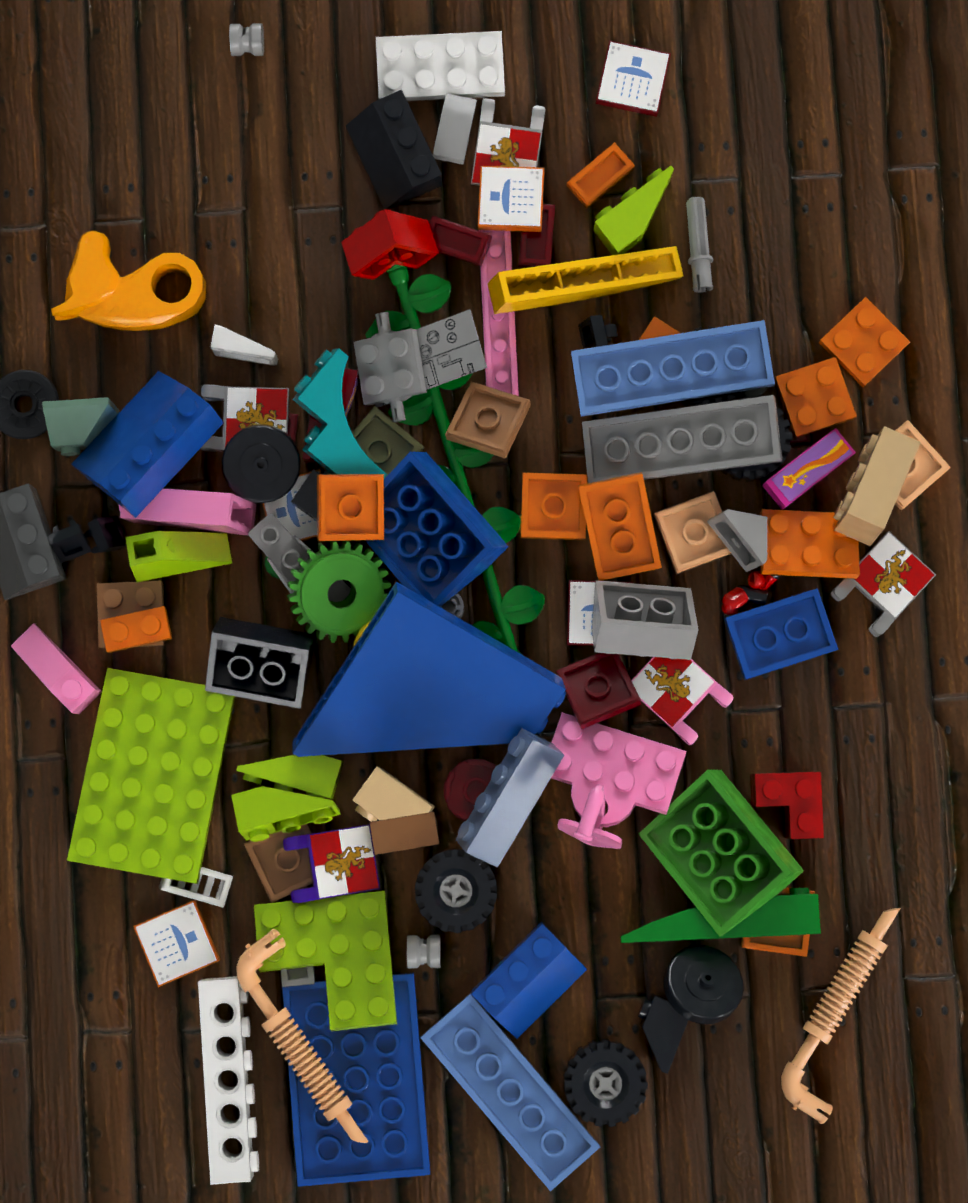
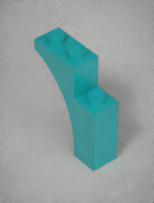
[292,348,388,478]

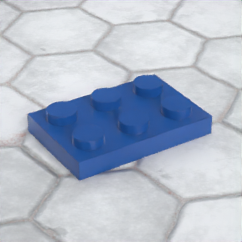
[724,588,838,680]

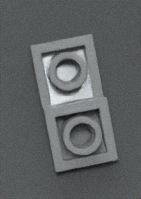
[433,93,477,165]

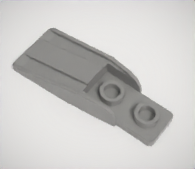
[248,514,351,635]

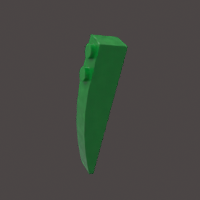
[620,888,821,943]

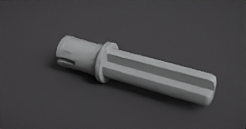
[686,197,713,293]

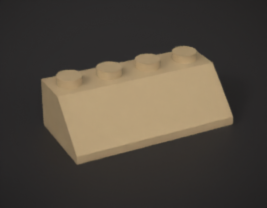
[353,766,435,822]

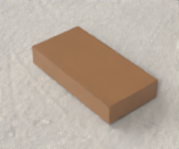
[370,812,439,855]

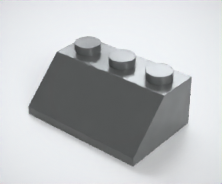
[0,483,67,600]

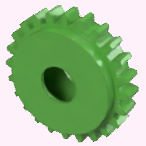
[287,541,391,643]

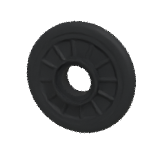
[0,370,59,439]

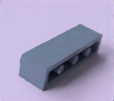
[456,728,564,867]

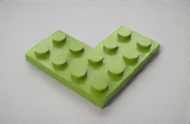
[254,891,397,1031]

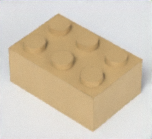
[833,426,921,546]

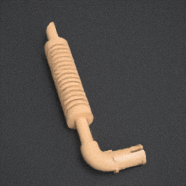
[781,908,901,1124]
[236,929,369,1143]

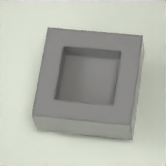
[281,966,316,987]

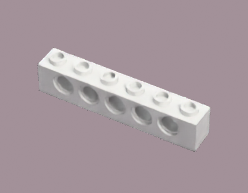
[198,976,259,1185]

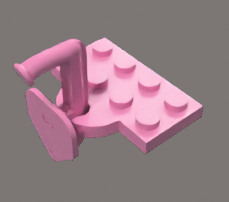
[551,712,687,849]

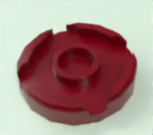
[444,759,496,821]

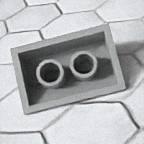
[592,580,699,660]

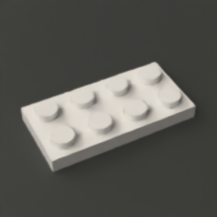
[376,31,505,101]

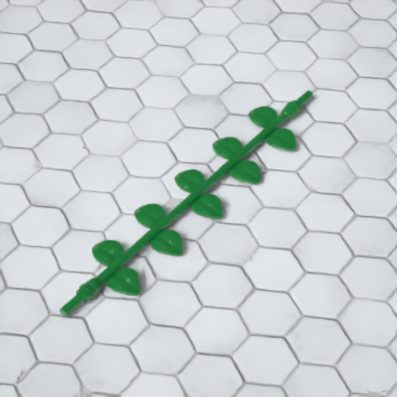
[365,264,545,654]

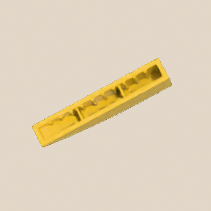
[487,246,684,314]

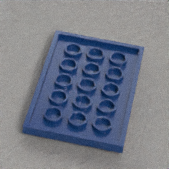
[282,972,431,1187]

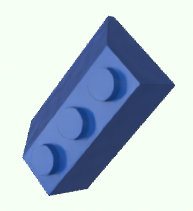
[471,922,587,1039]

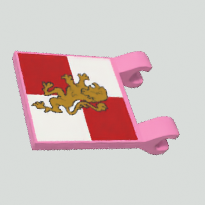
[631,657,733,745]

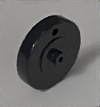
[222,424,301,503]
[663,945,744,1024]

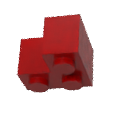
[341,209,439,280]
[750,772,824,839]

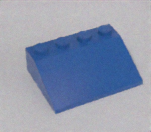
[72,371,224,518]
[365,452,509,607]

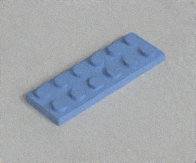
[571,320,775,417]
[420,993,601,1191]

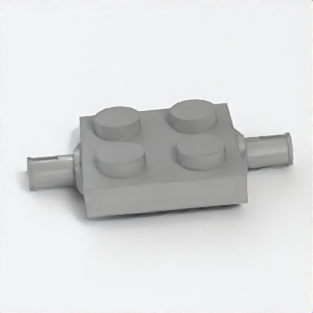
[353,312,427,422]

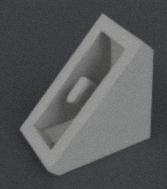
[707,509,767,572]

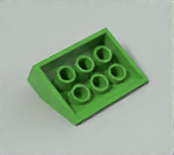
[639,770,804,937]

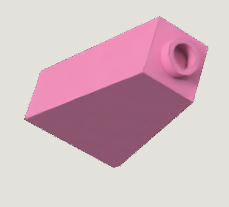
[119,488,256,536]

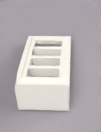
[211,324,278,366]
[159,867,233,908]

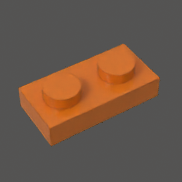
[100,606,172,653]

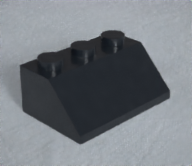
[346,89,443,210]
[205,617,316,709]

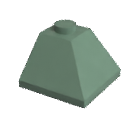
[42,397,119,456]

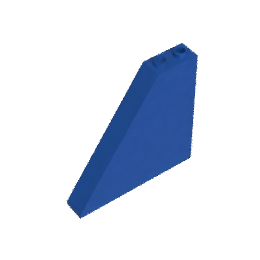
[293,582,566,757]

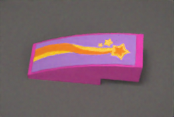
[762,428,856,510]

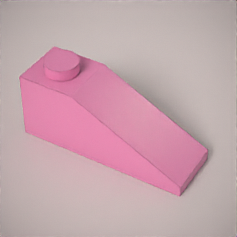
[11,623,102,714]

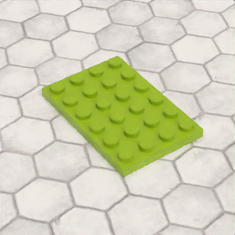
[67,668,235,884]

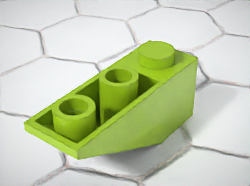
[593,166,674,255]
[125,531,232,582]
[236,755,344,799]
[231,786,341,842]

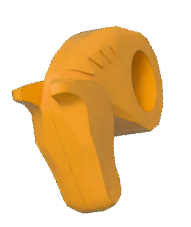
[51,230,206,331]

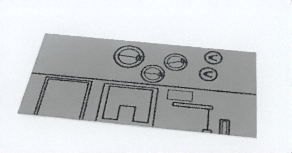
[375,309,487,408]

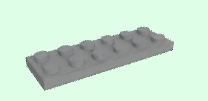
[582,395,782,483]

